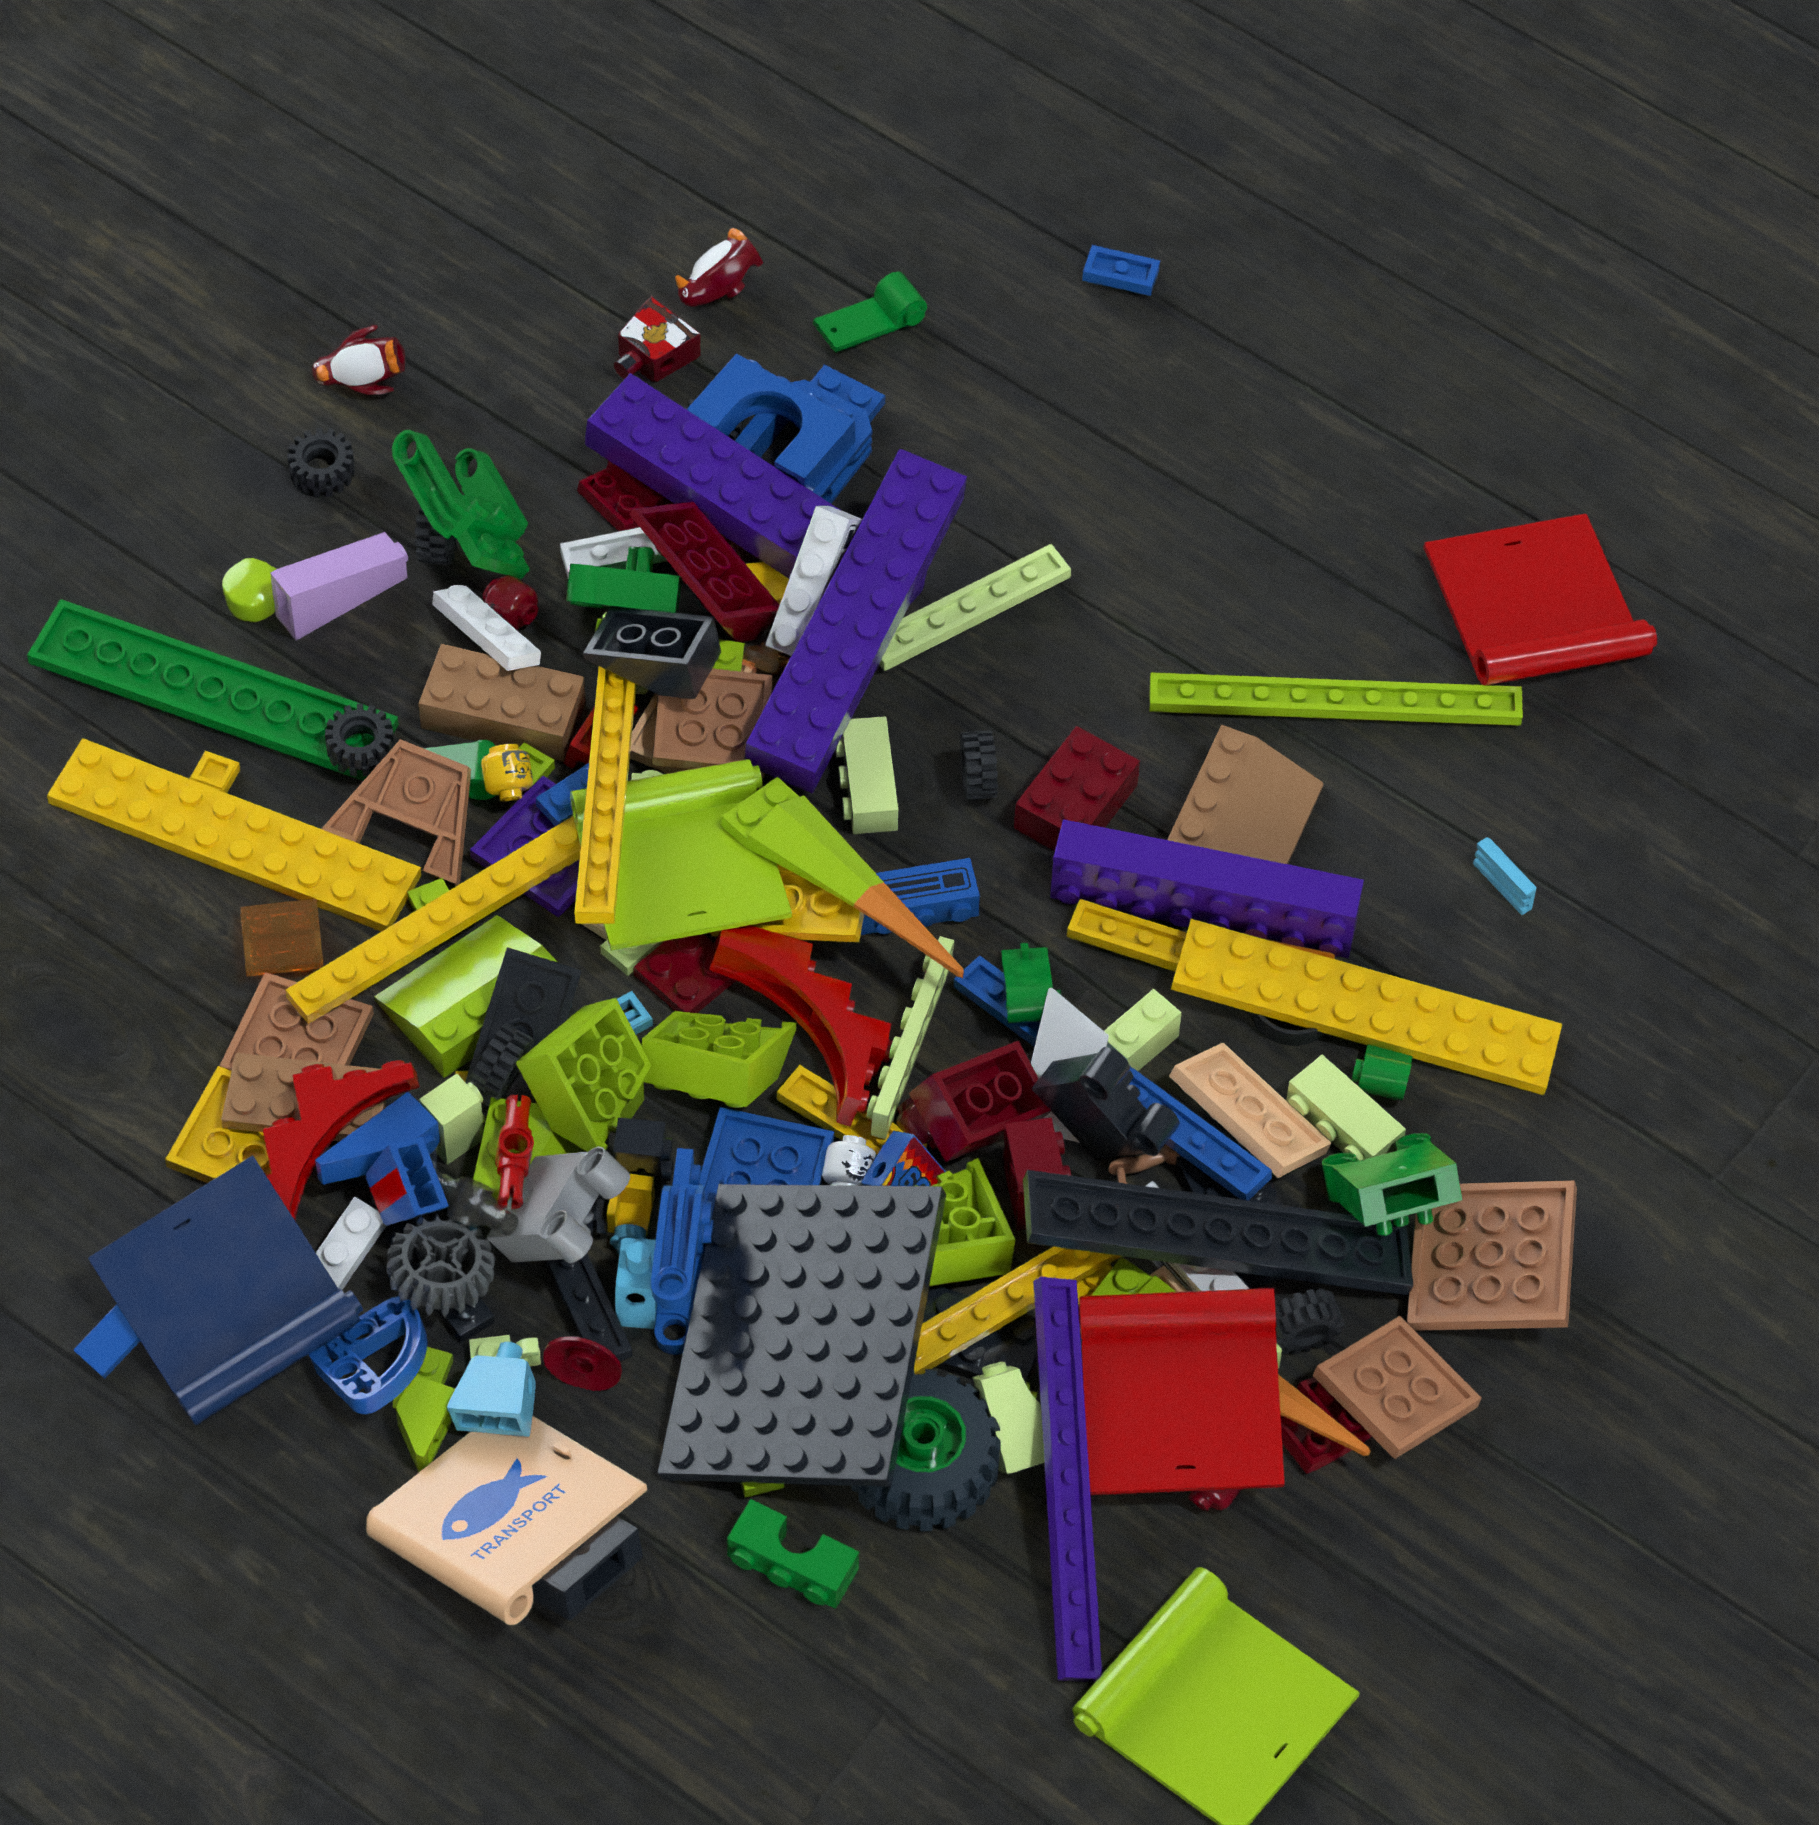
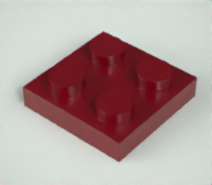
[633,934,736,1013]

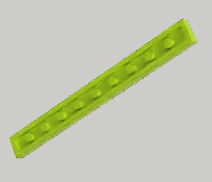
[1149,673,1523,726]

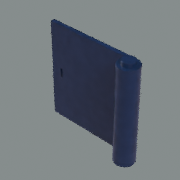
[88,1155,363,1426]

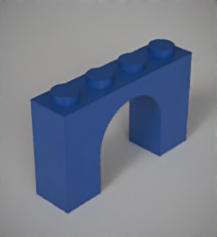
[687,353,855,491]

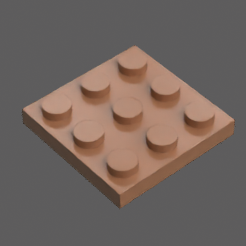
[652,668,773,778]
[220,972,374,1071]
[1313,1316,1482,1459]

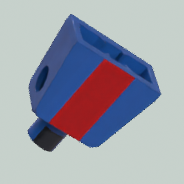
[366,1136,449,1226]

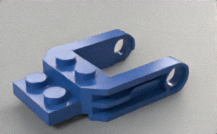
[735,365,885,504]
[651,1148,714,1355]

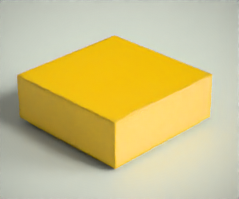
[189,751,240,793]

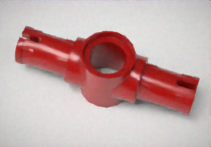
[495,1095,534,1209]

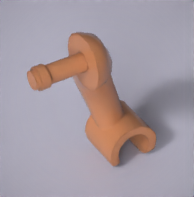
[1109,1144,1181,1184]

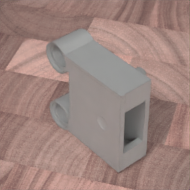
[487,1146,630,1263]

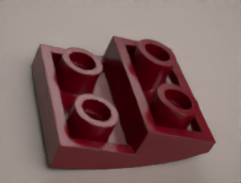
[577,460,672,532]
[1281,1377,1372,1474]

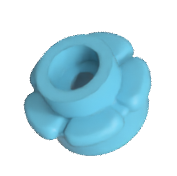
[610,1224,648,1255]

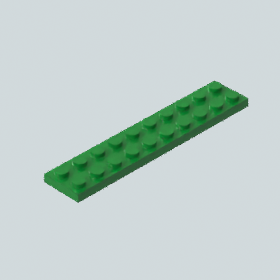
[27,599,399,781]

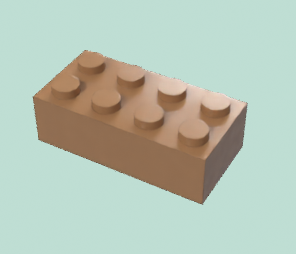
[419,644,586,762]

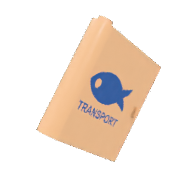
[366,1416,647,1625]

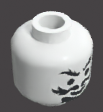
[822,1135,877,1186]

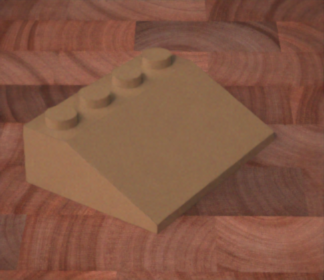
[1167,725,1324,864]

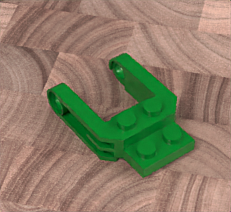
[392,430,530,579]

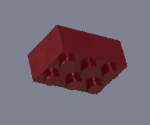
[1014,726,1140,851]
[909,1041,1052,1162]

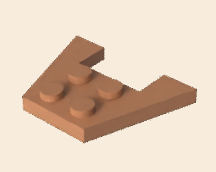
[322,739,471,886]

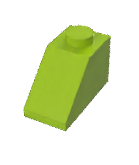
[393,1375,455,1472]

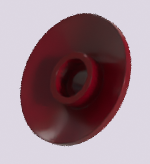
[543,1337,622,1391]

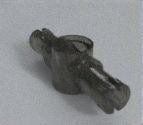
[435,1170,519,1236]

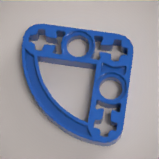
[309,1297,427,1414]

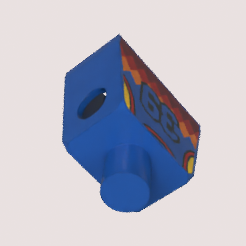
[862,1131,946,1186]

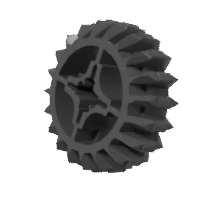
[386,1213,495,1317]

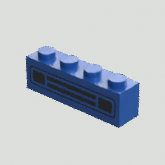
[861,858,980,935]

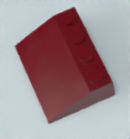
[629,502,780,642]

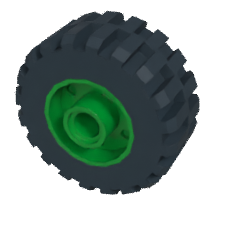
[851,1369,1001,1531]

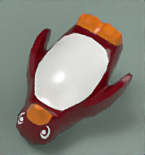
[675,228,763,307]
[312,325,405,395]

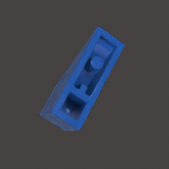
[315,1092,440,1184]

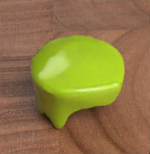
[222,558,276,622]

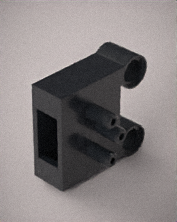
[1032,1047,1180,1160]
[532,1516,643,1621]

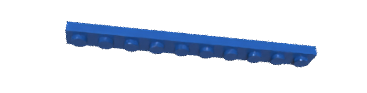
[954,955,1272,1201]

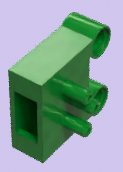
[566,546,682,613]
[1322,1133,1462,1236]

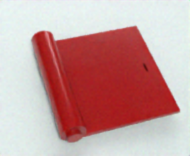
[1423,513,1657,686]
[1078,1288,1285,1495]

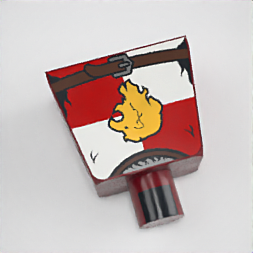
[614,296,701,382]

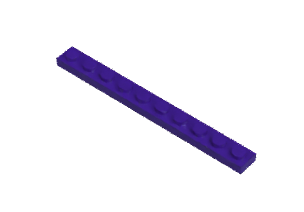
[1033,1277,1102,1683]

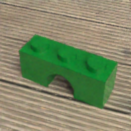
[727,1499,859,1609]

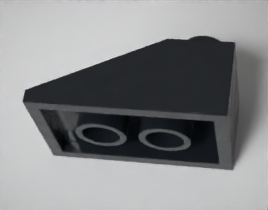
[583,606,721,699]

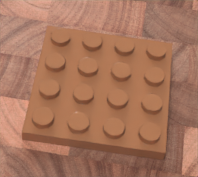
[1407,1181,1577,1330]

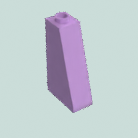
[270,532,408,640]

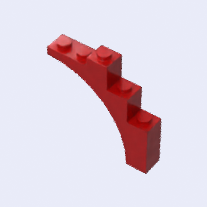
[709,925,893,1127]
[263,1060,420,1222]

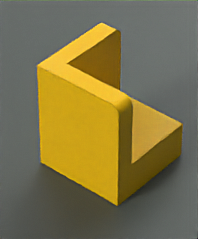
[607,1174,655,1236]

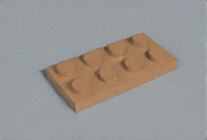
[221,1053,387,1141]

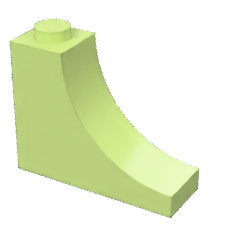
[972,1362,1045,1474]

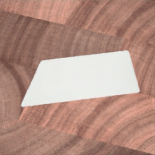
[1031,988,1109,1143]

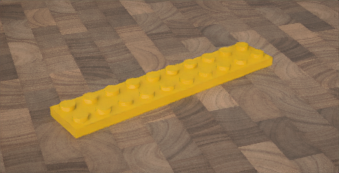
[47,738,421,932]
[1171,919,1562,1095]

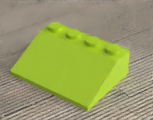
[374,915,557,1078]

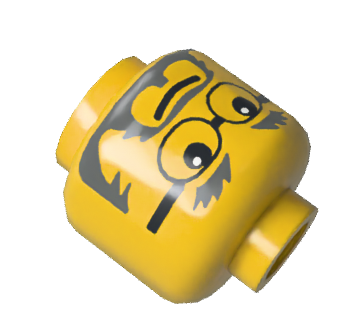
[481,744,533,802]

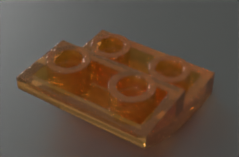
[240,899,324,976]

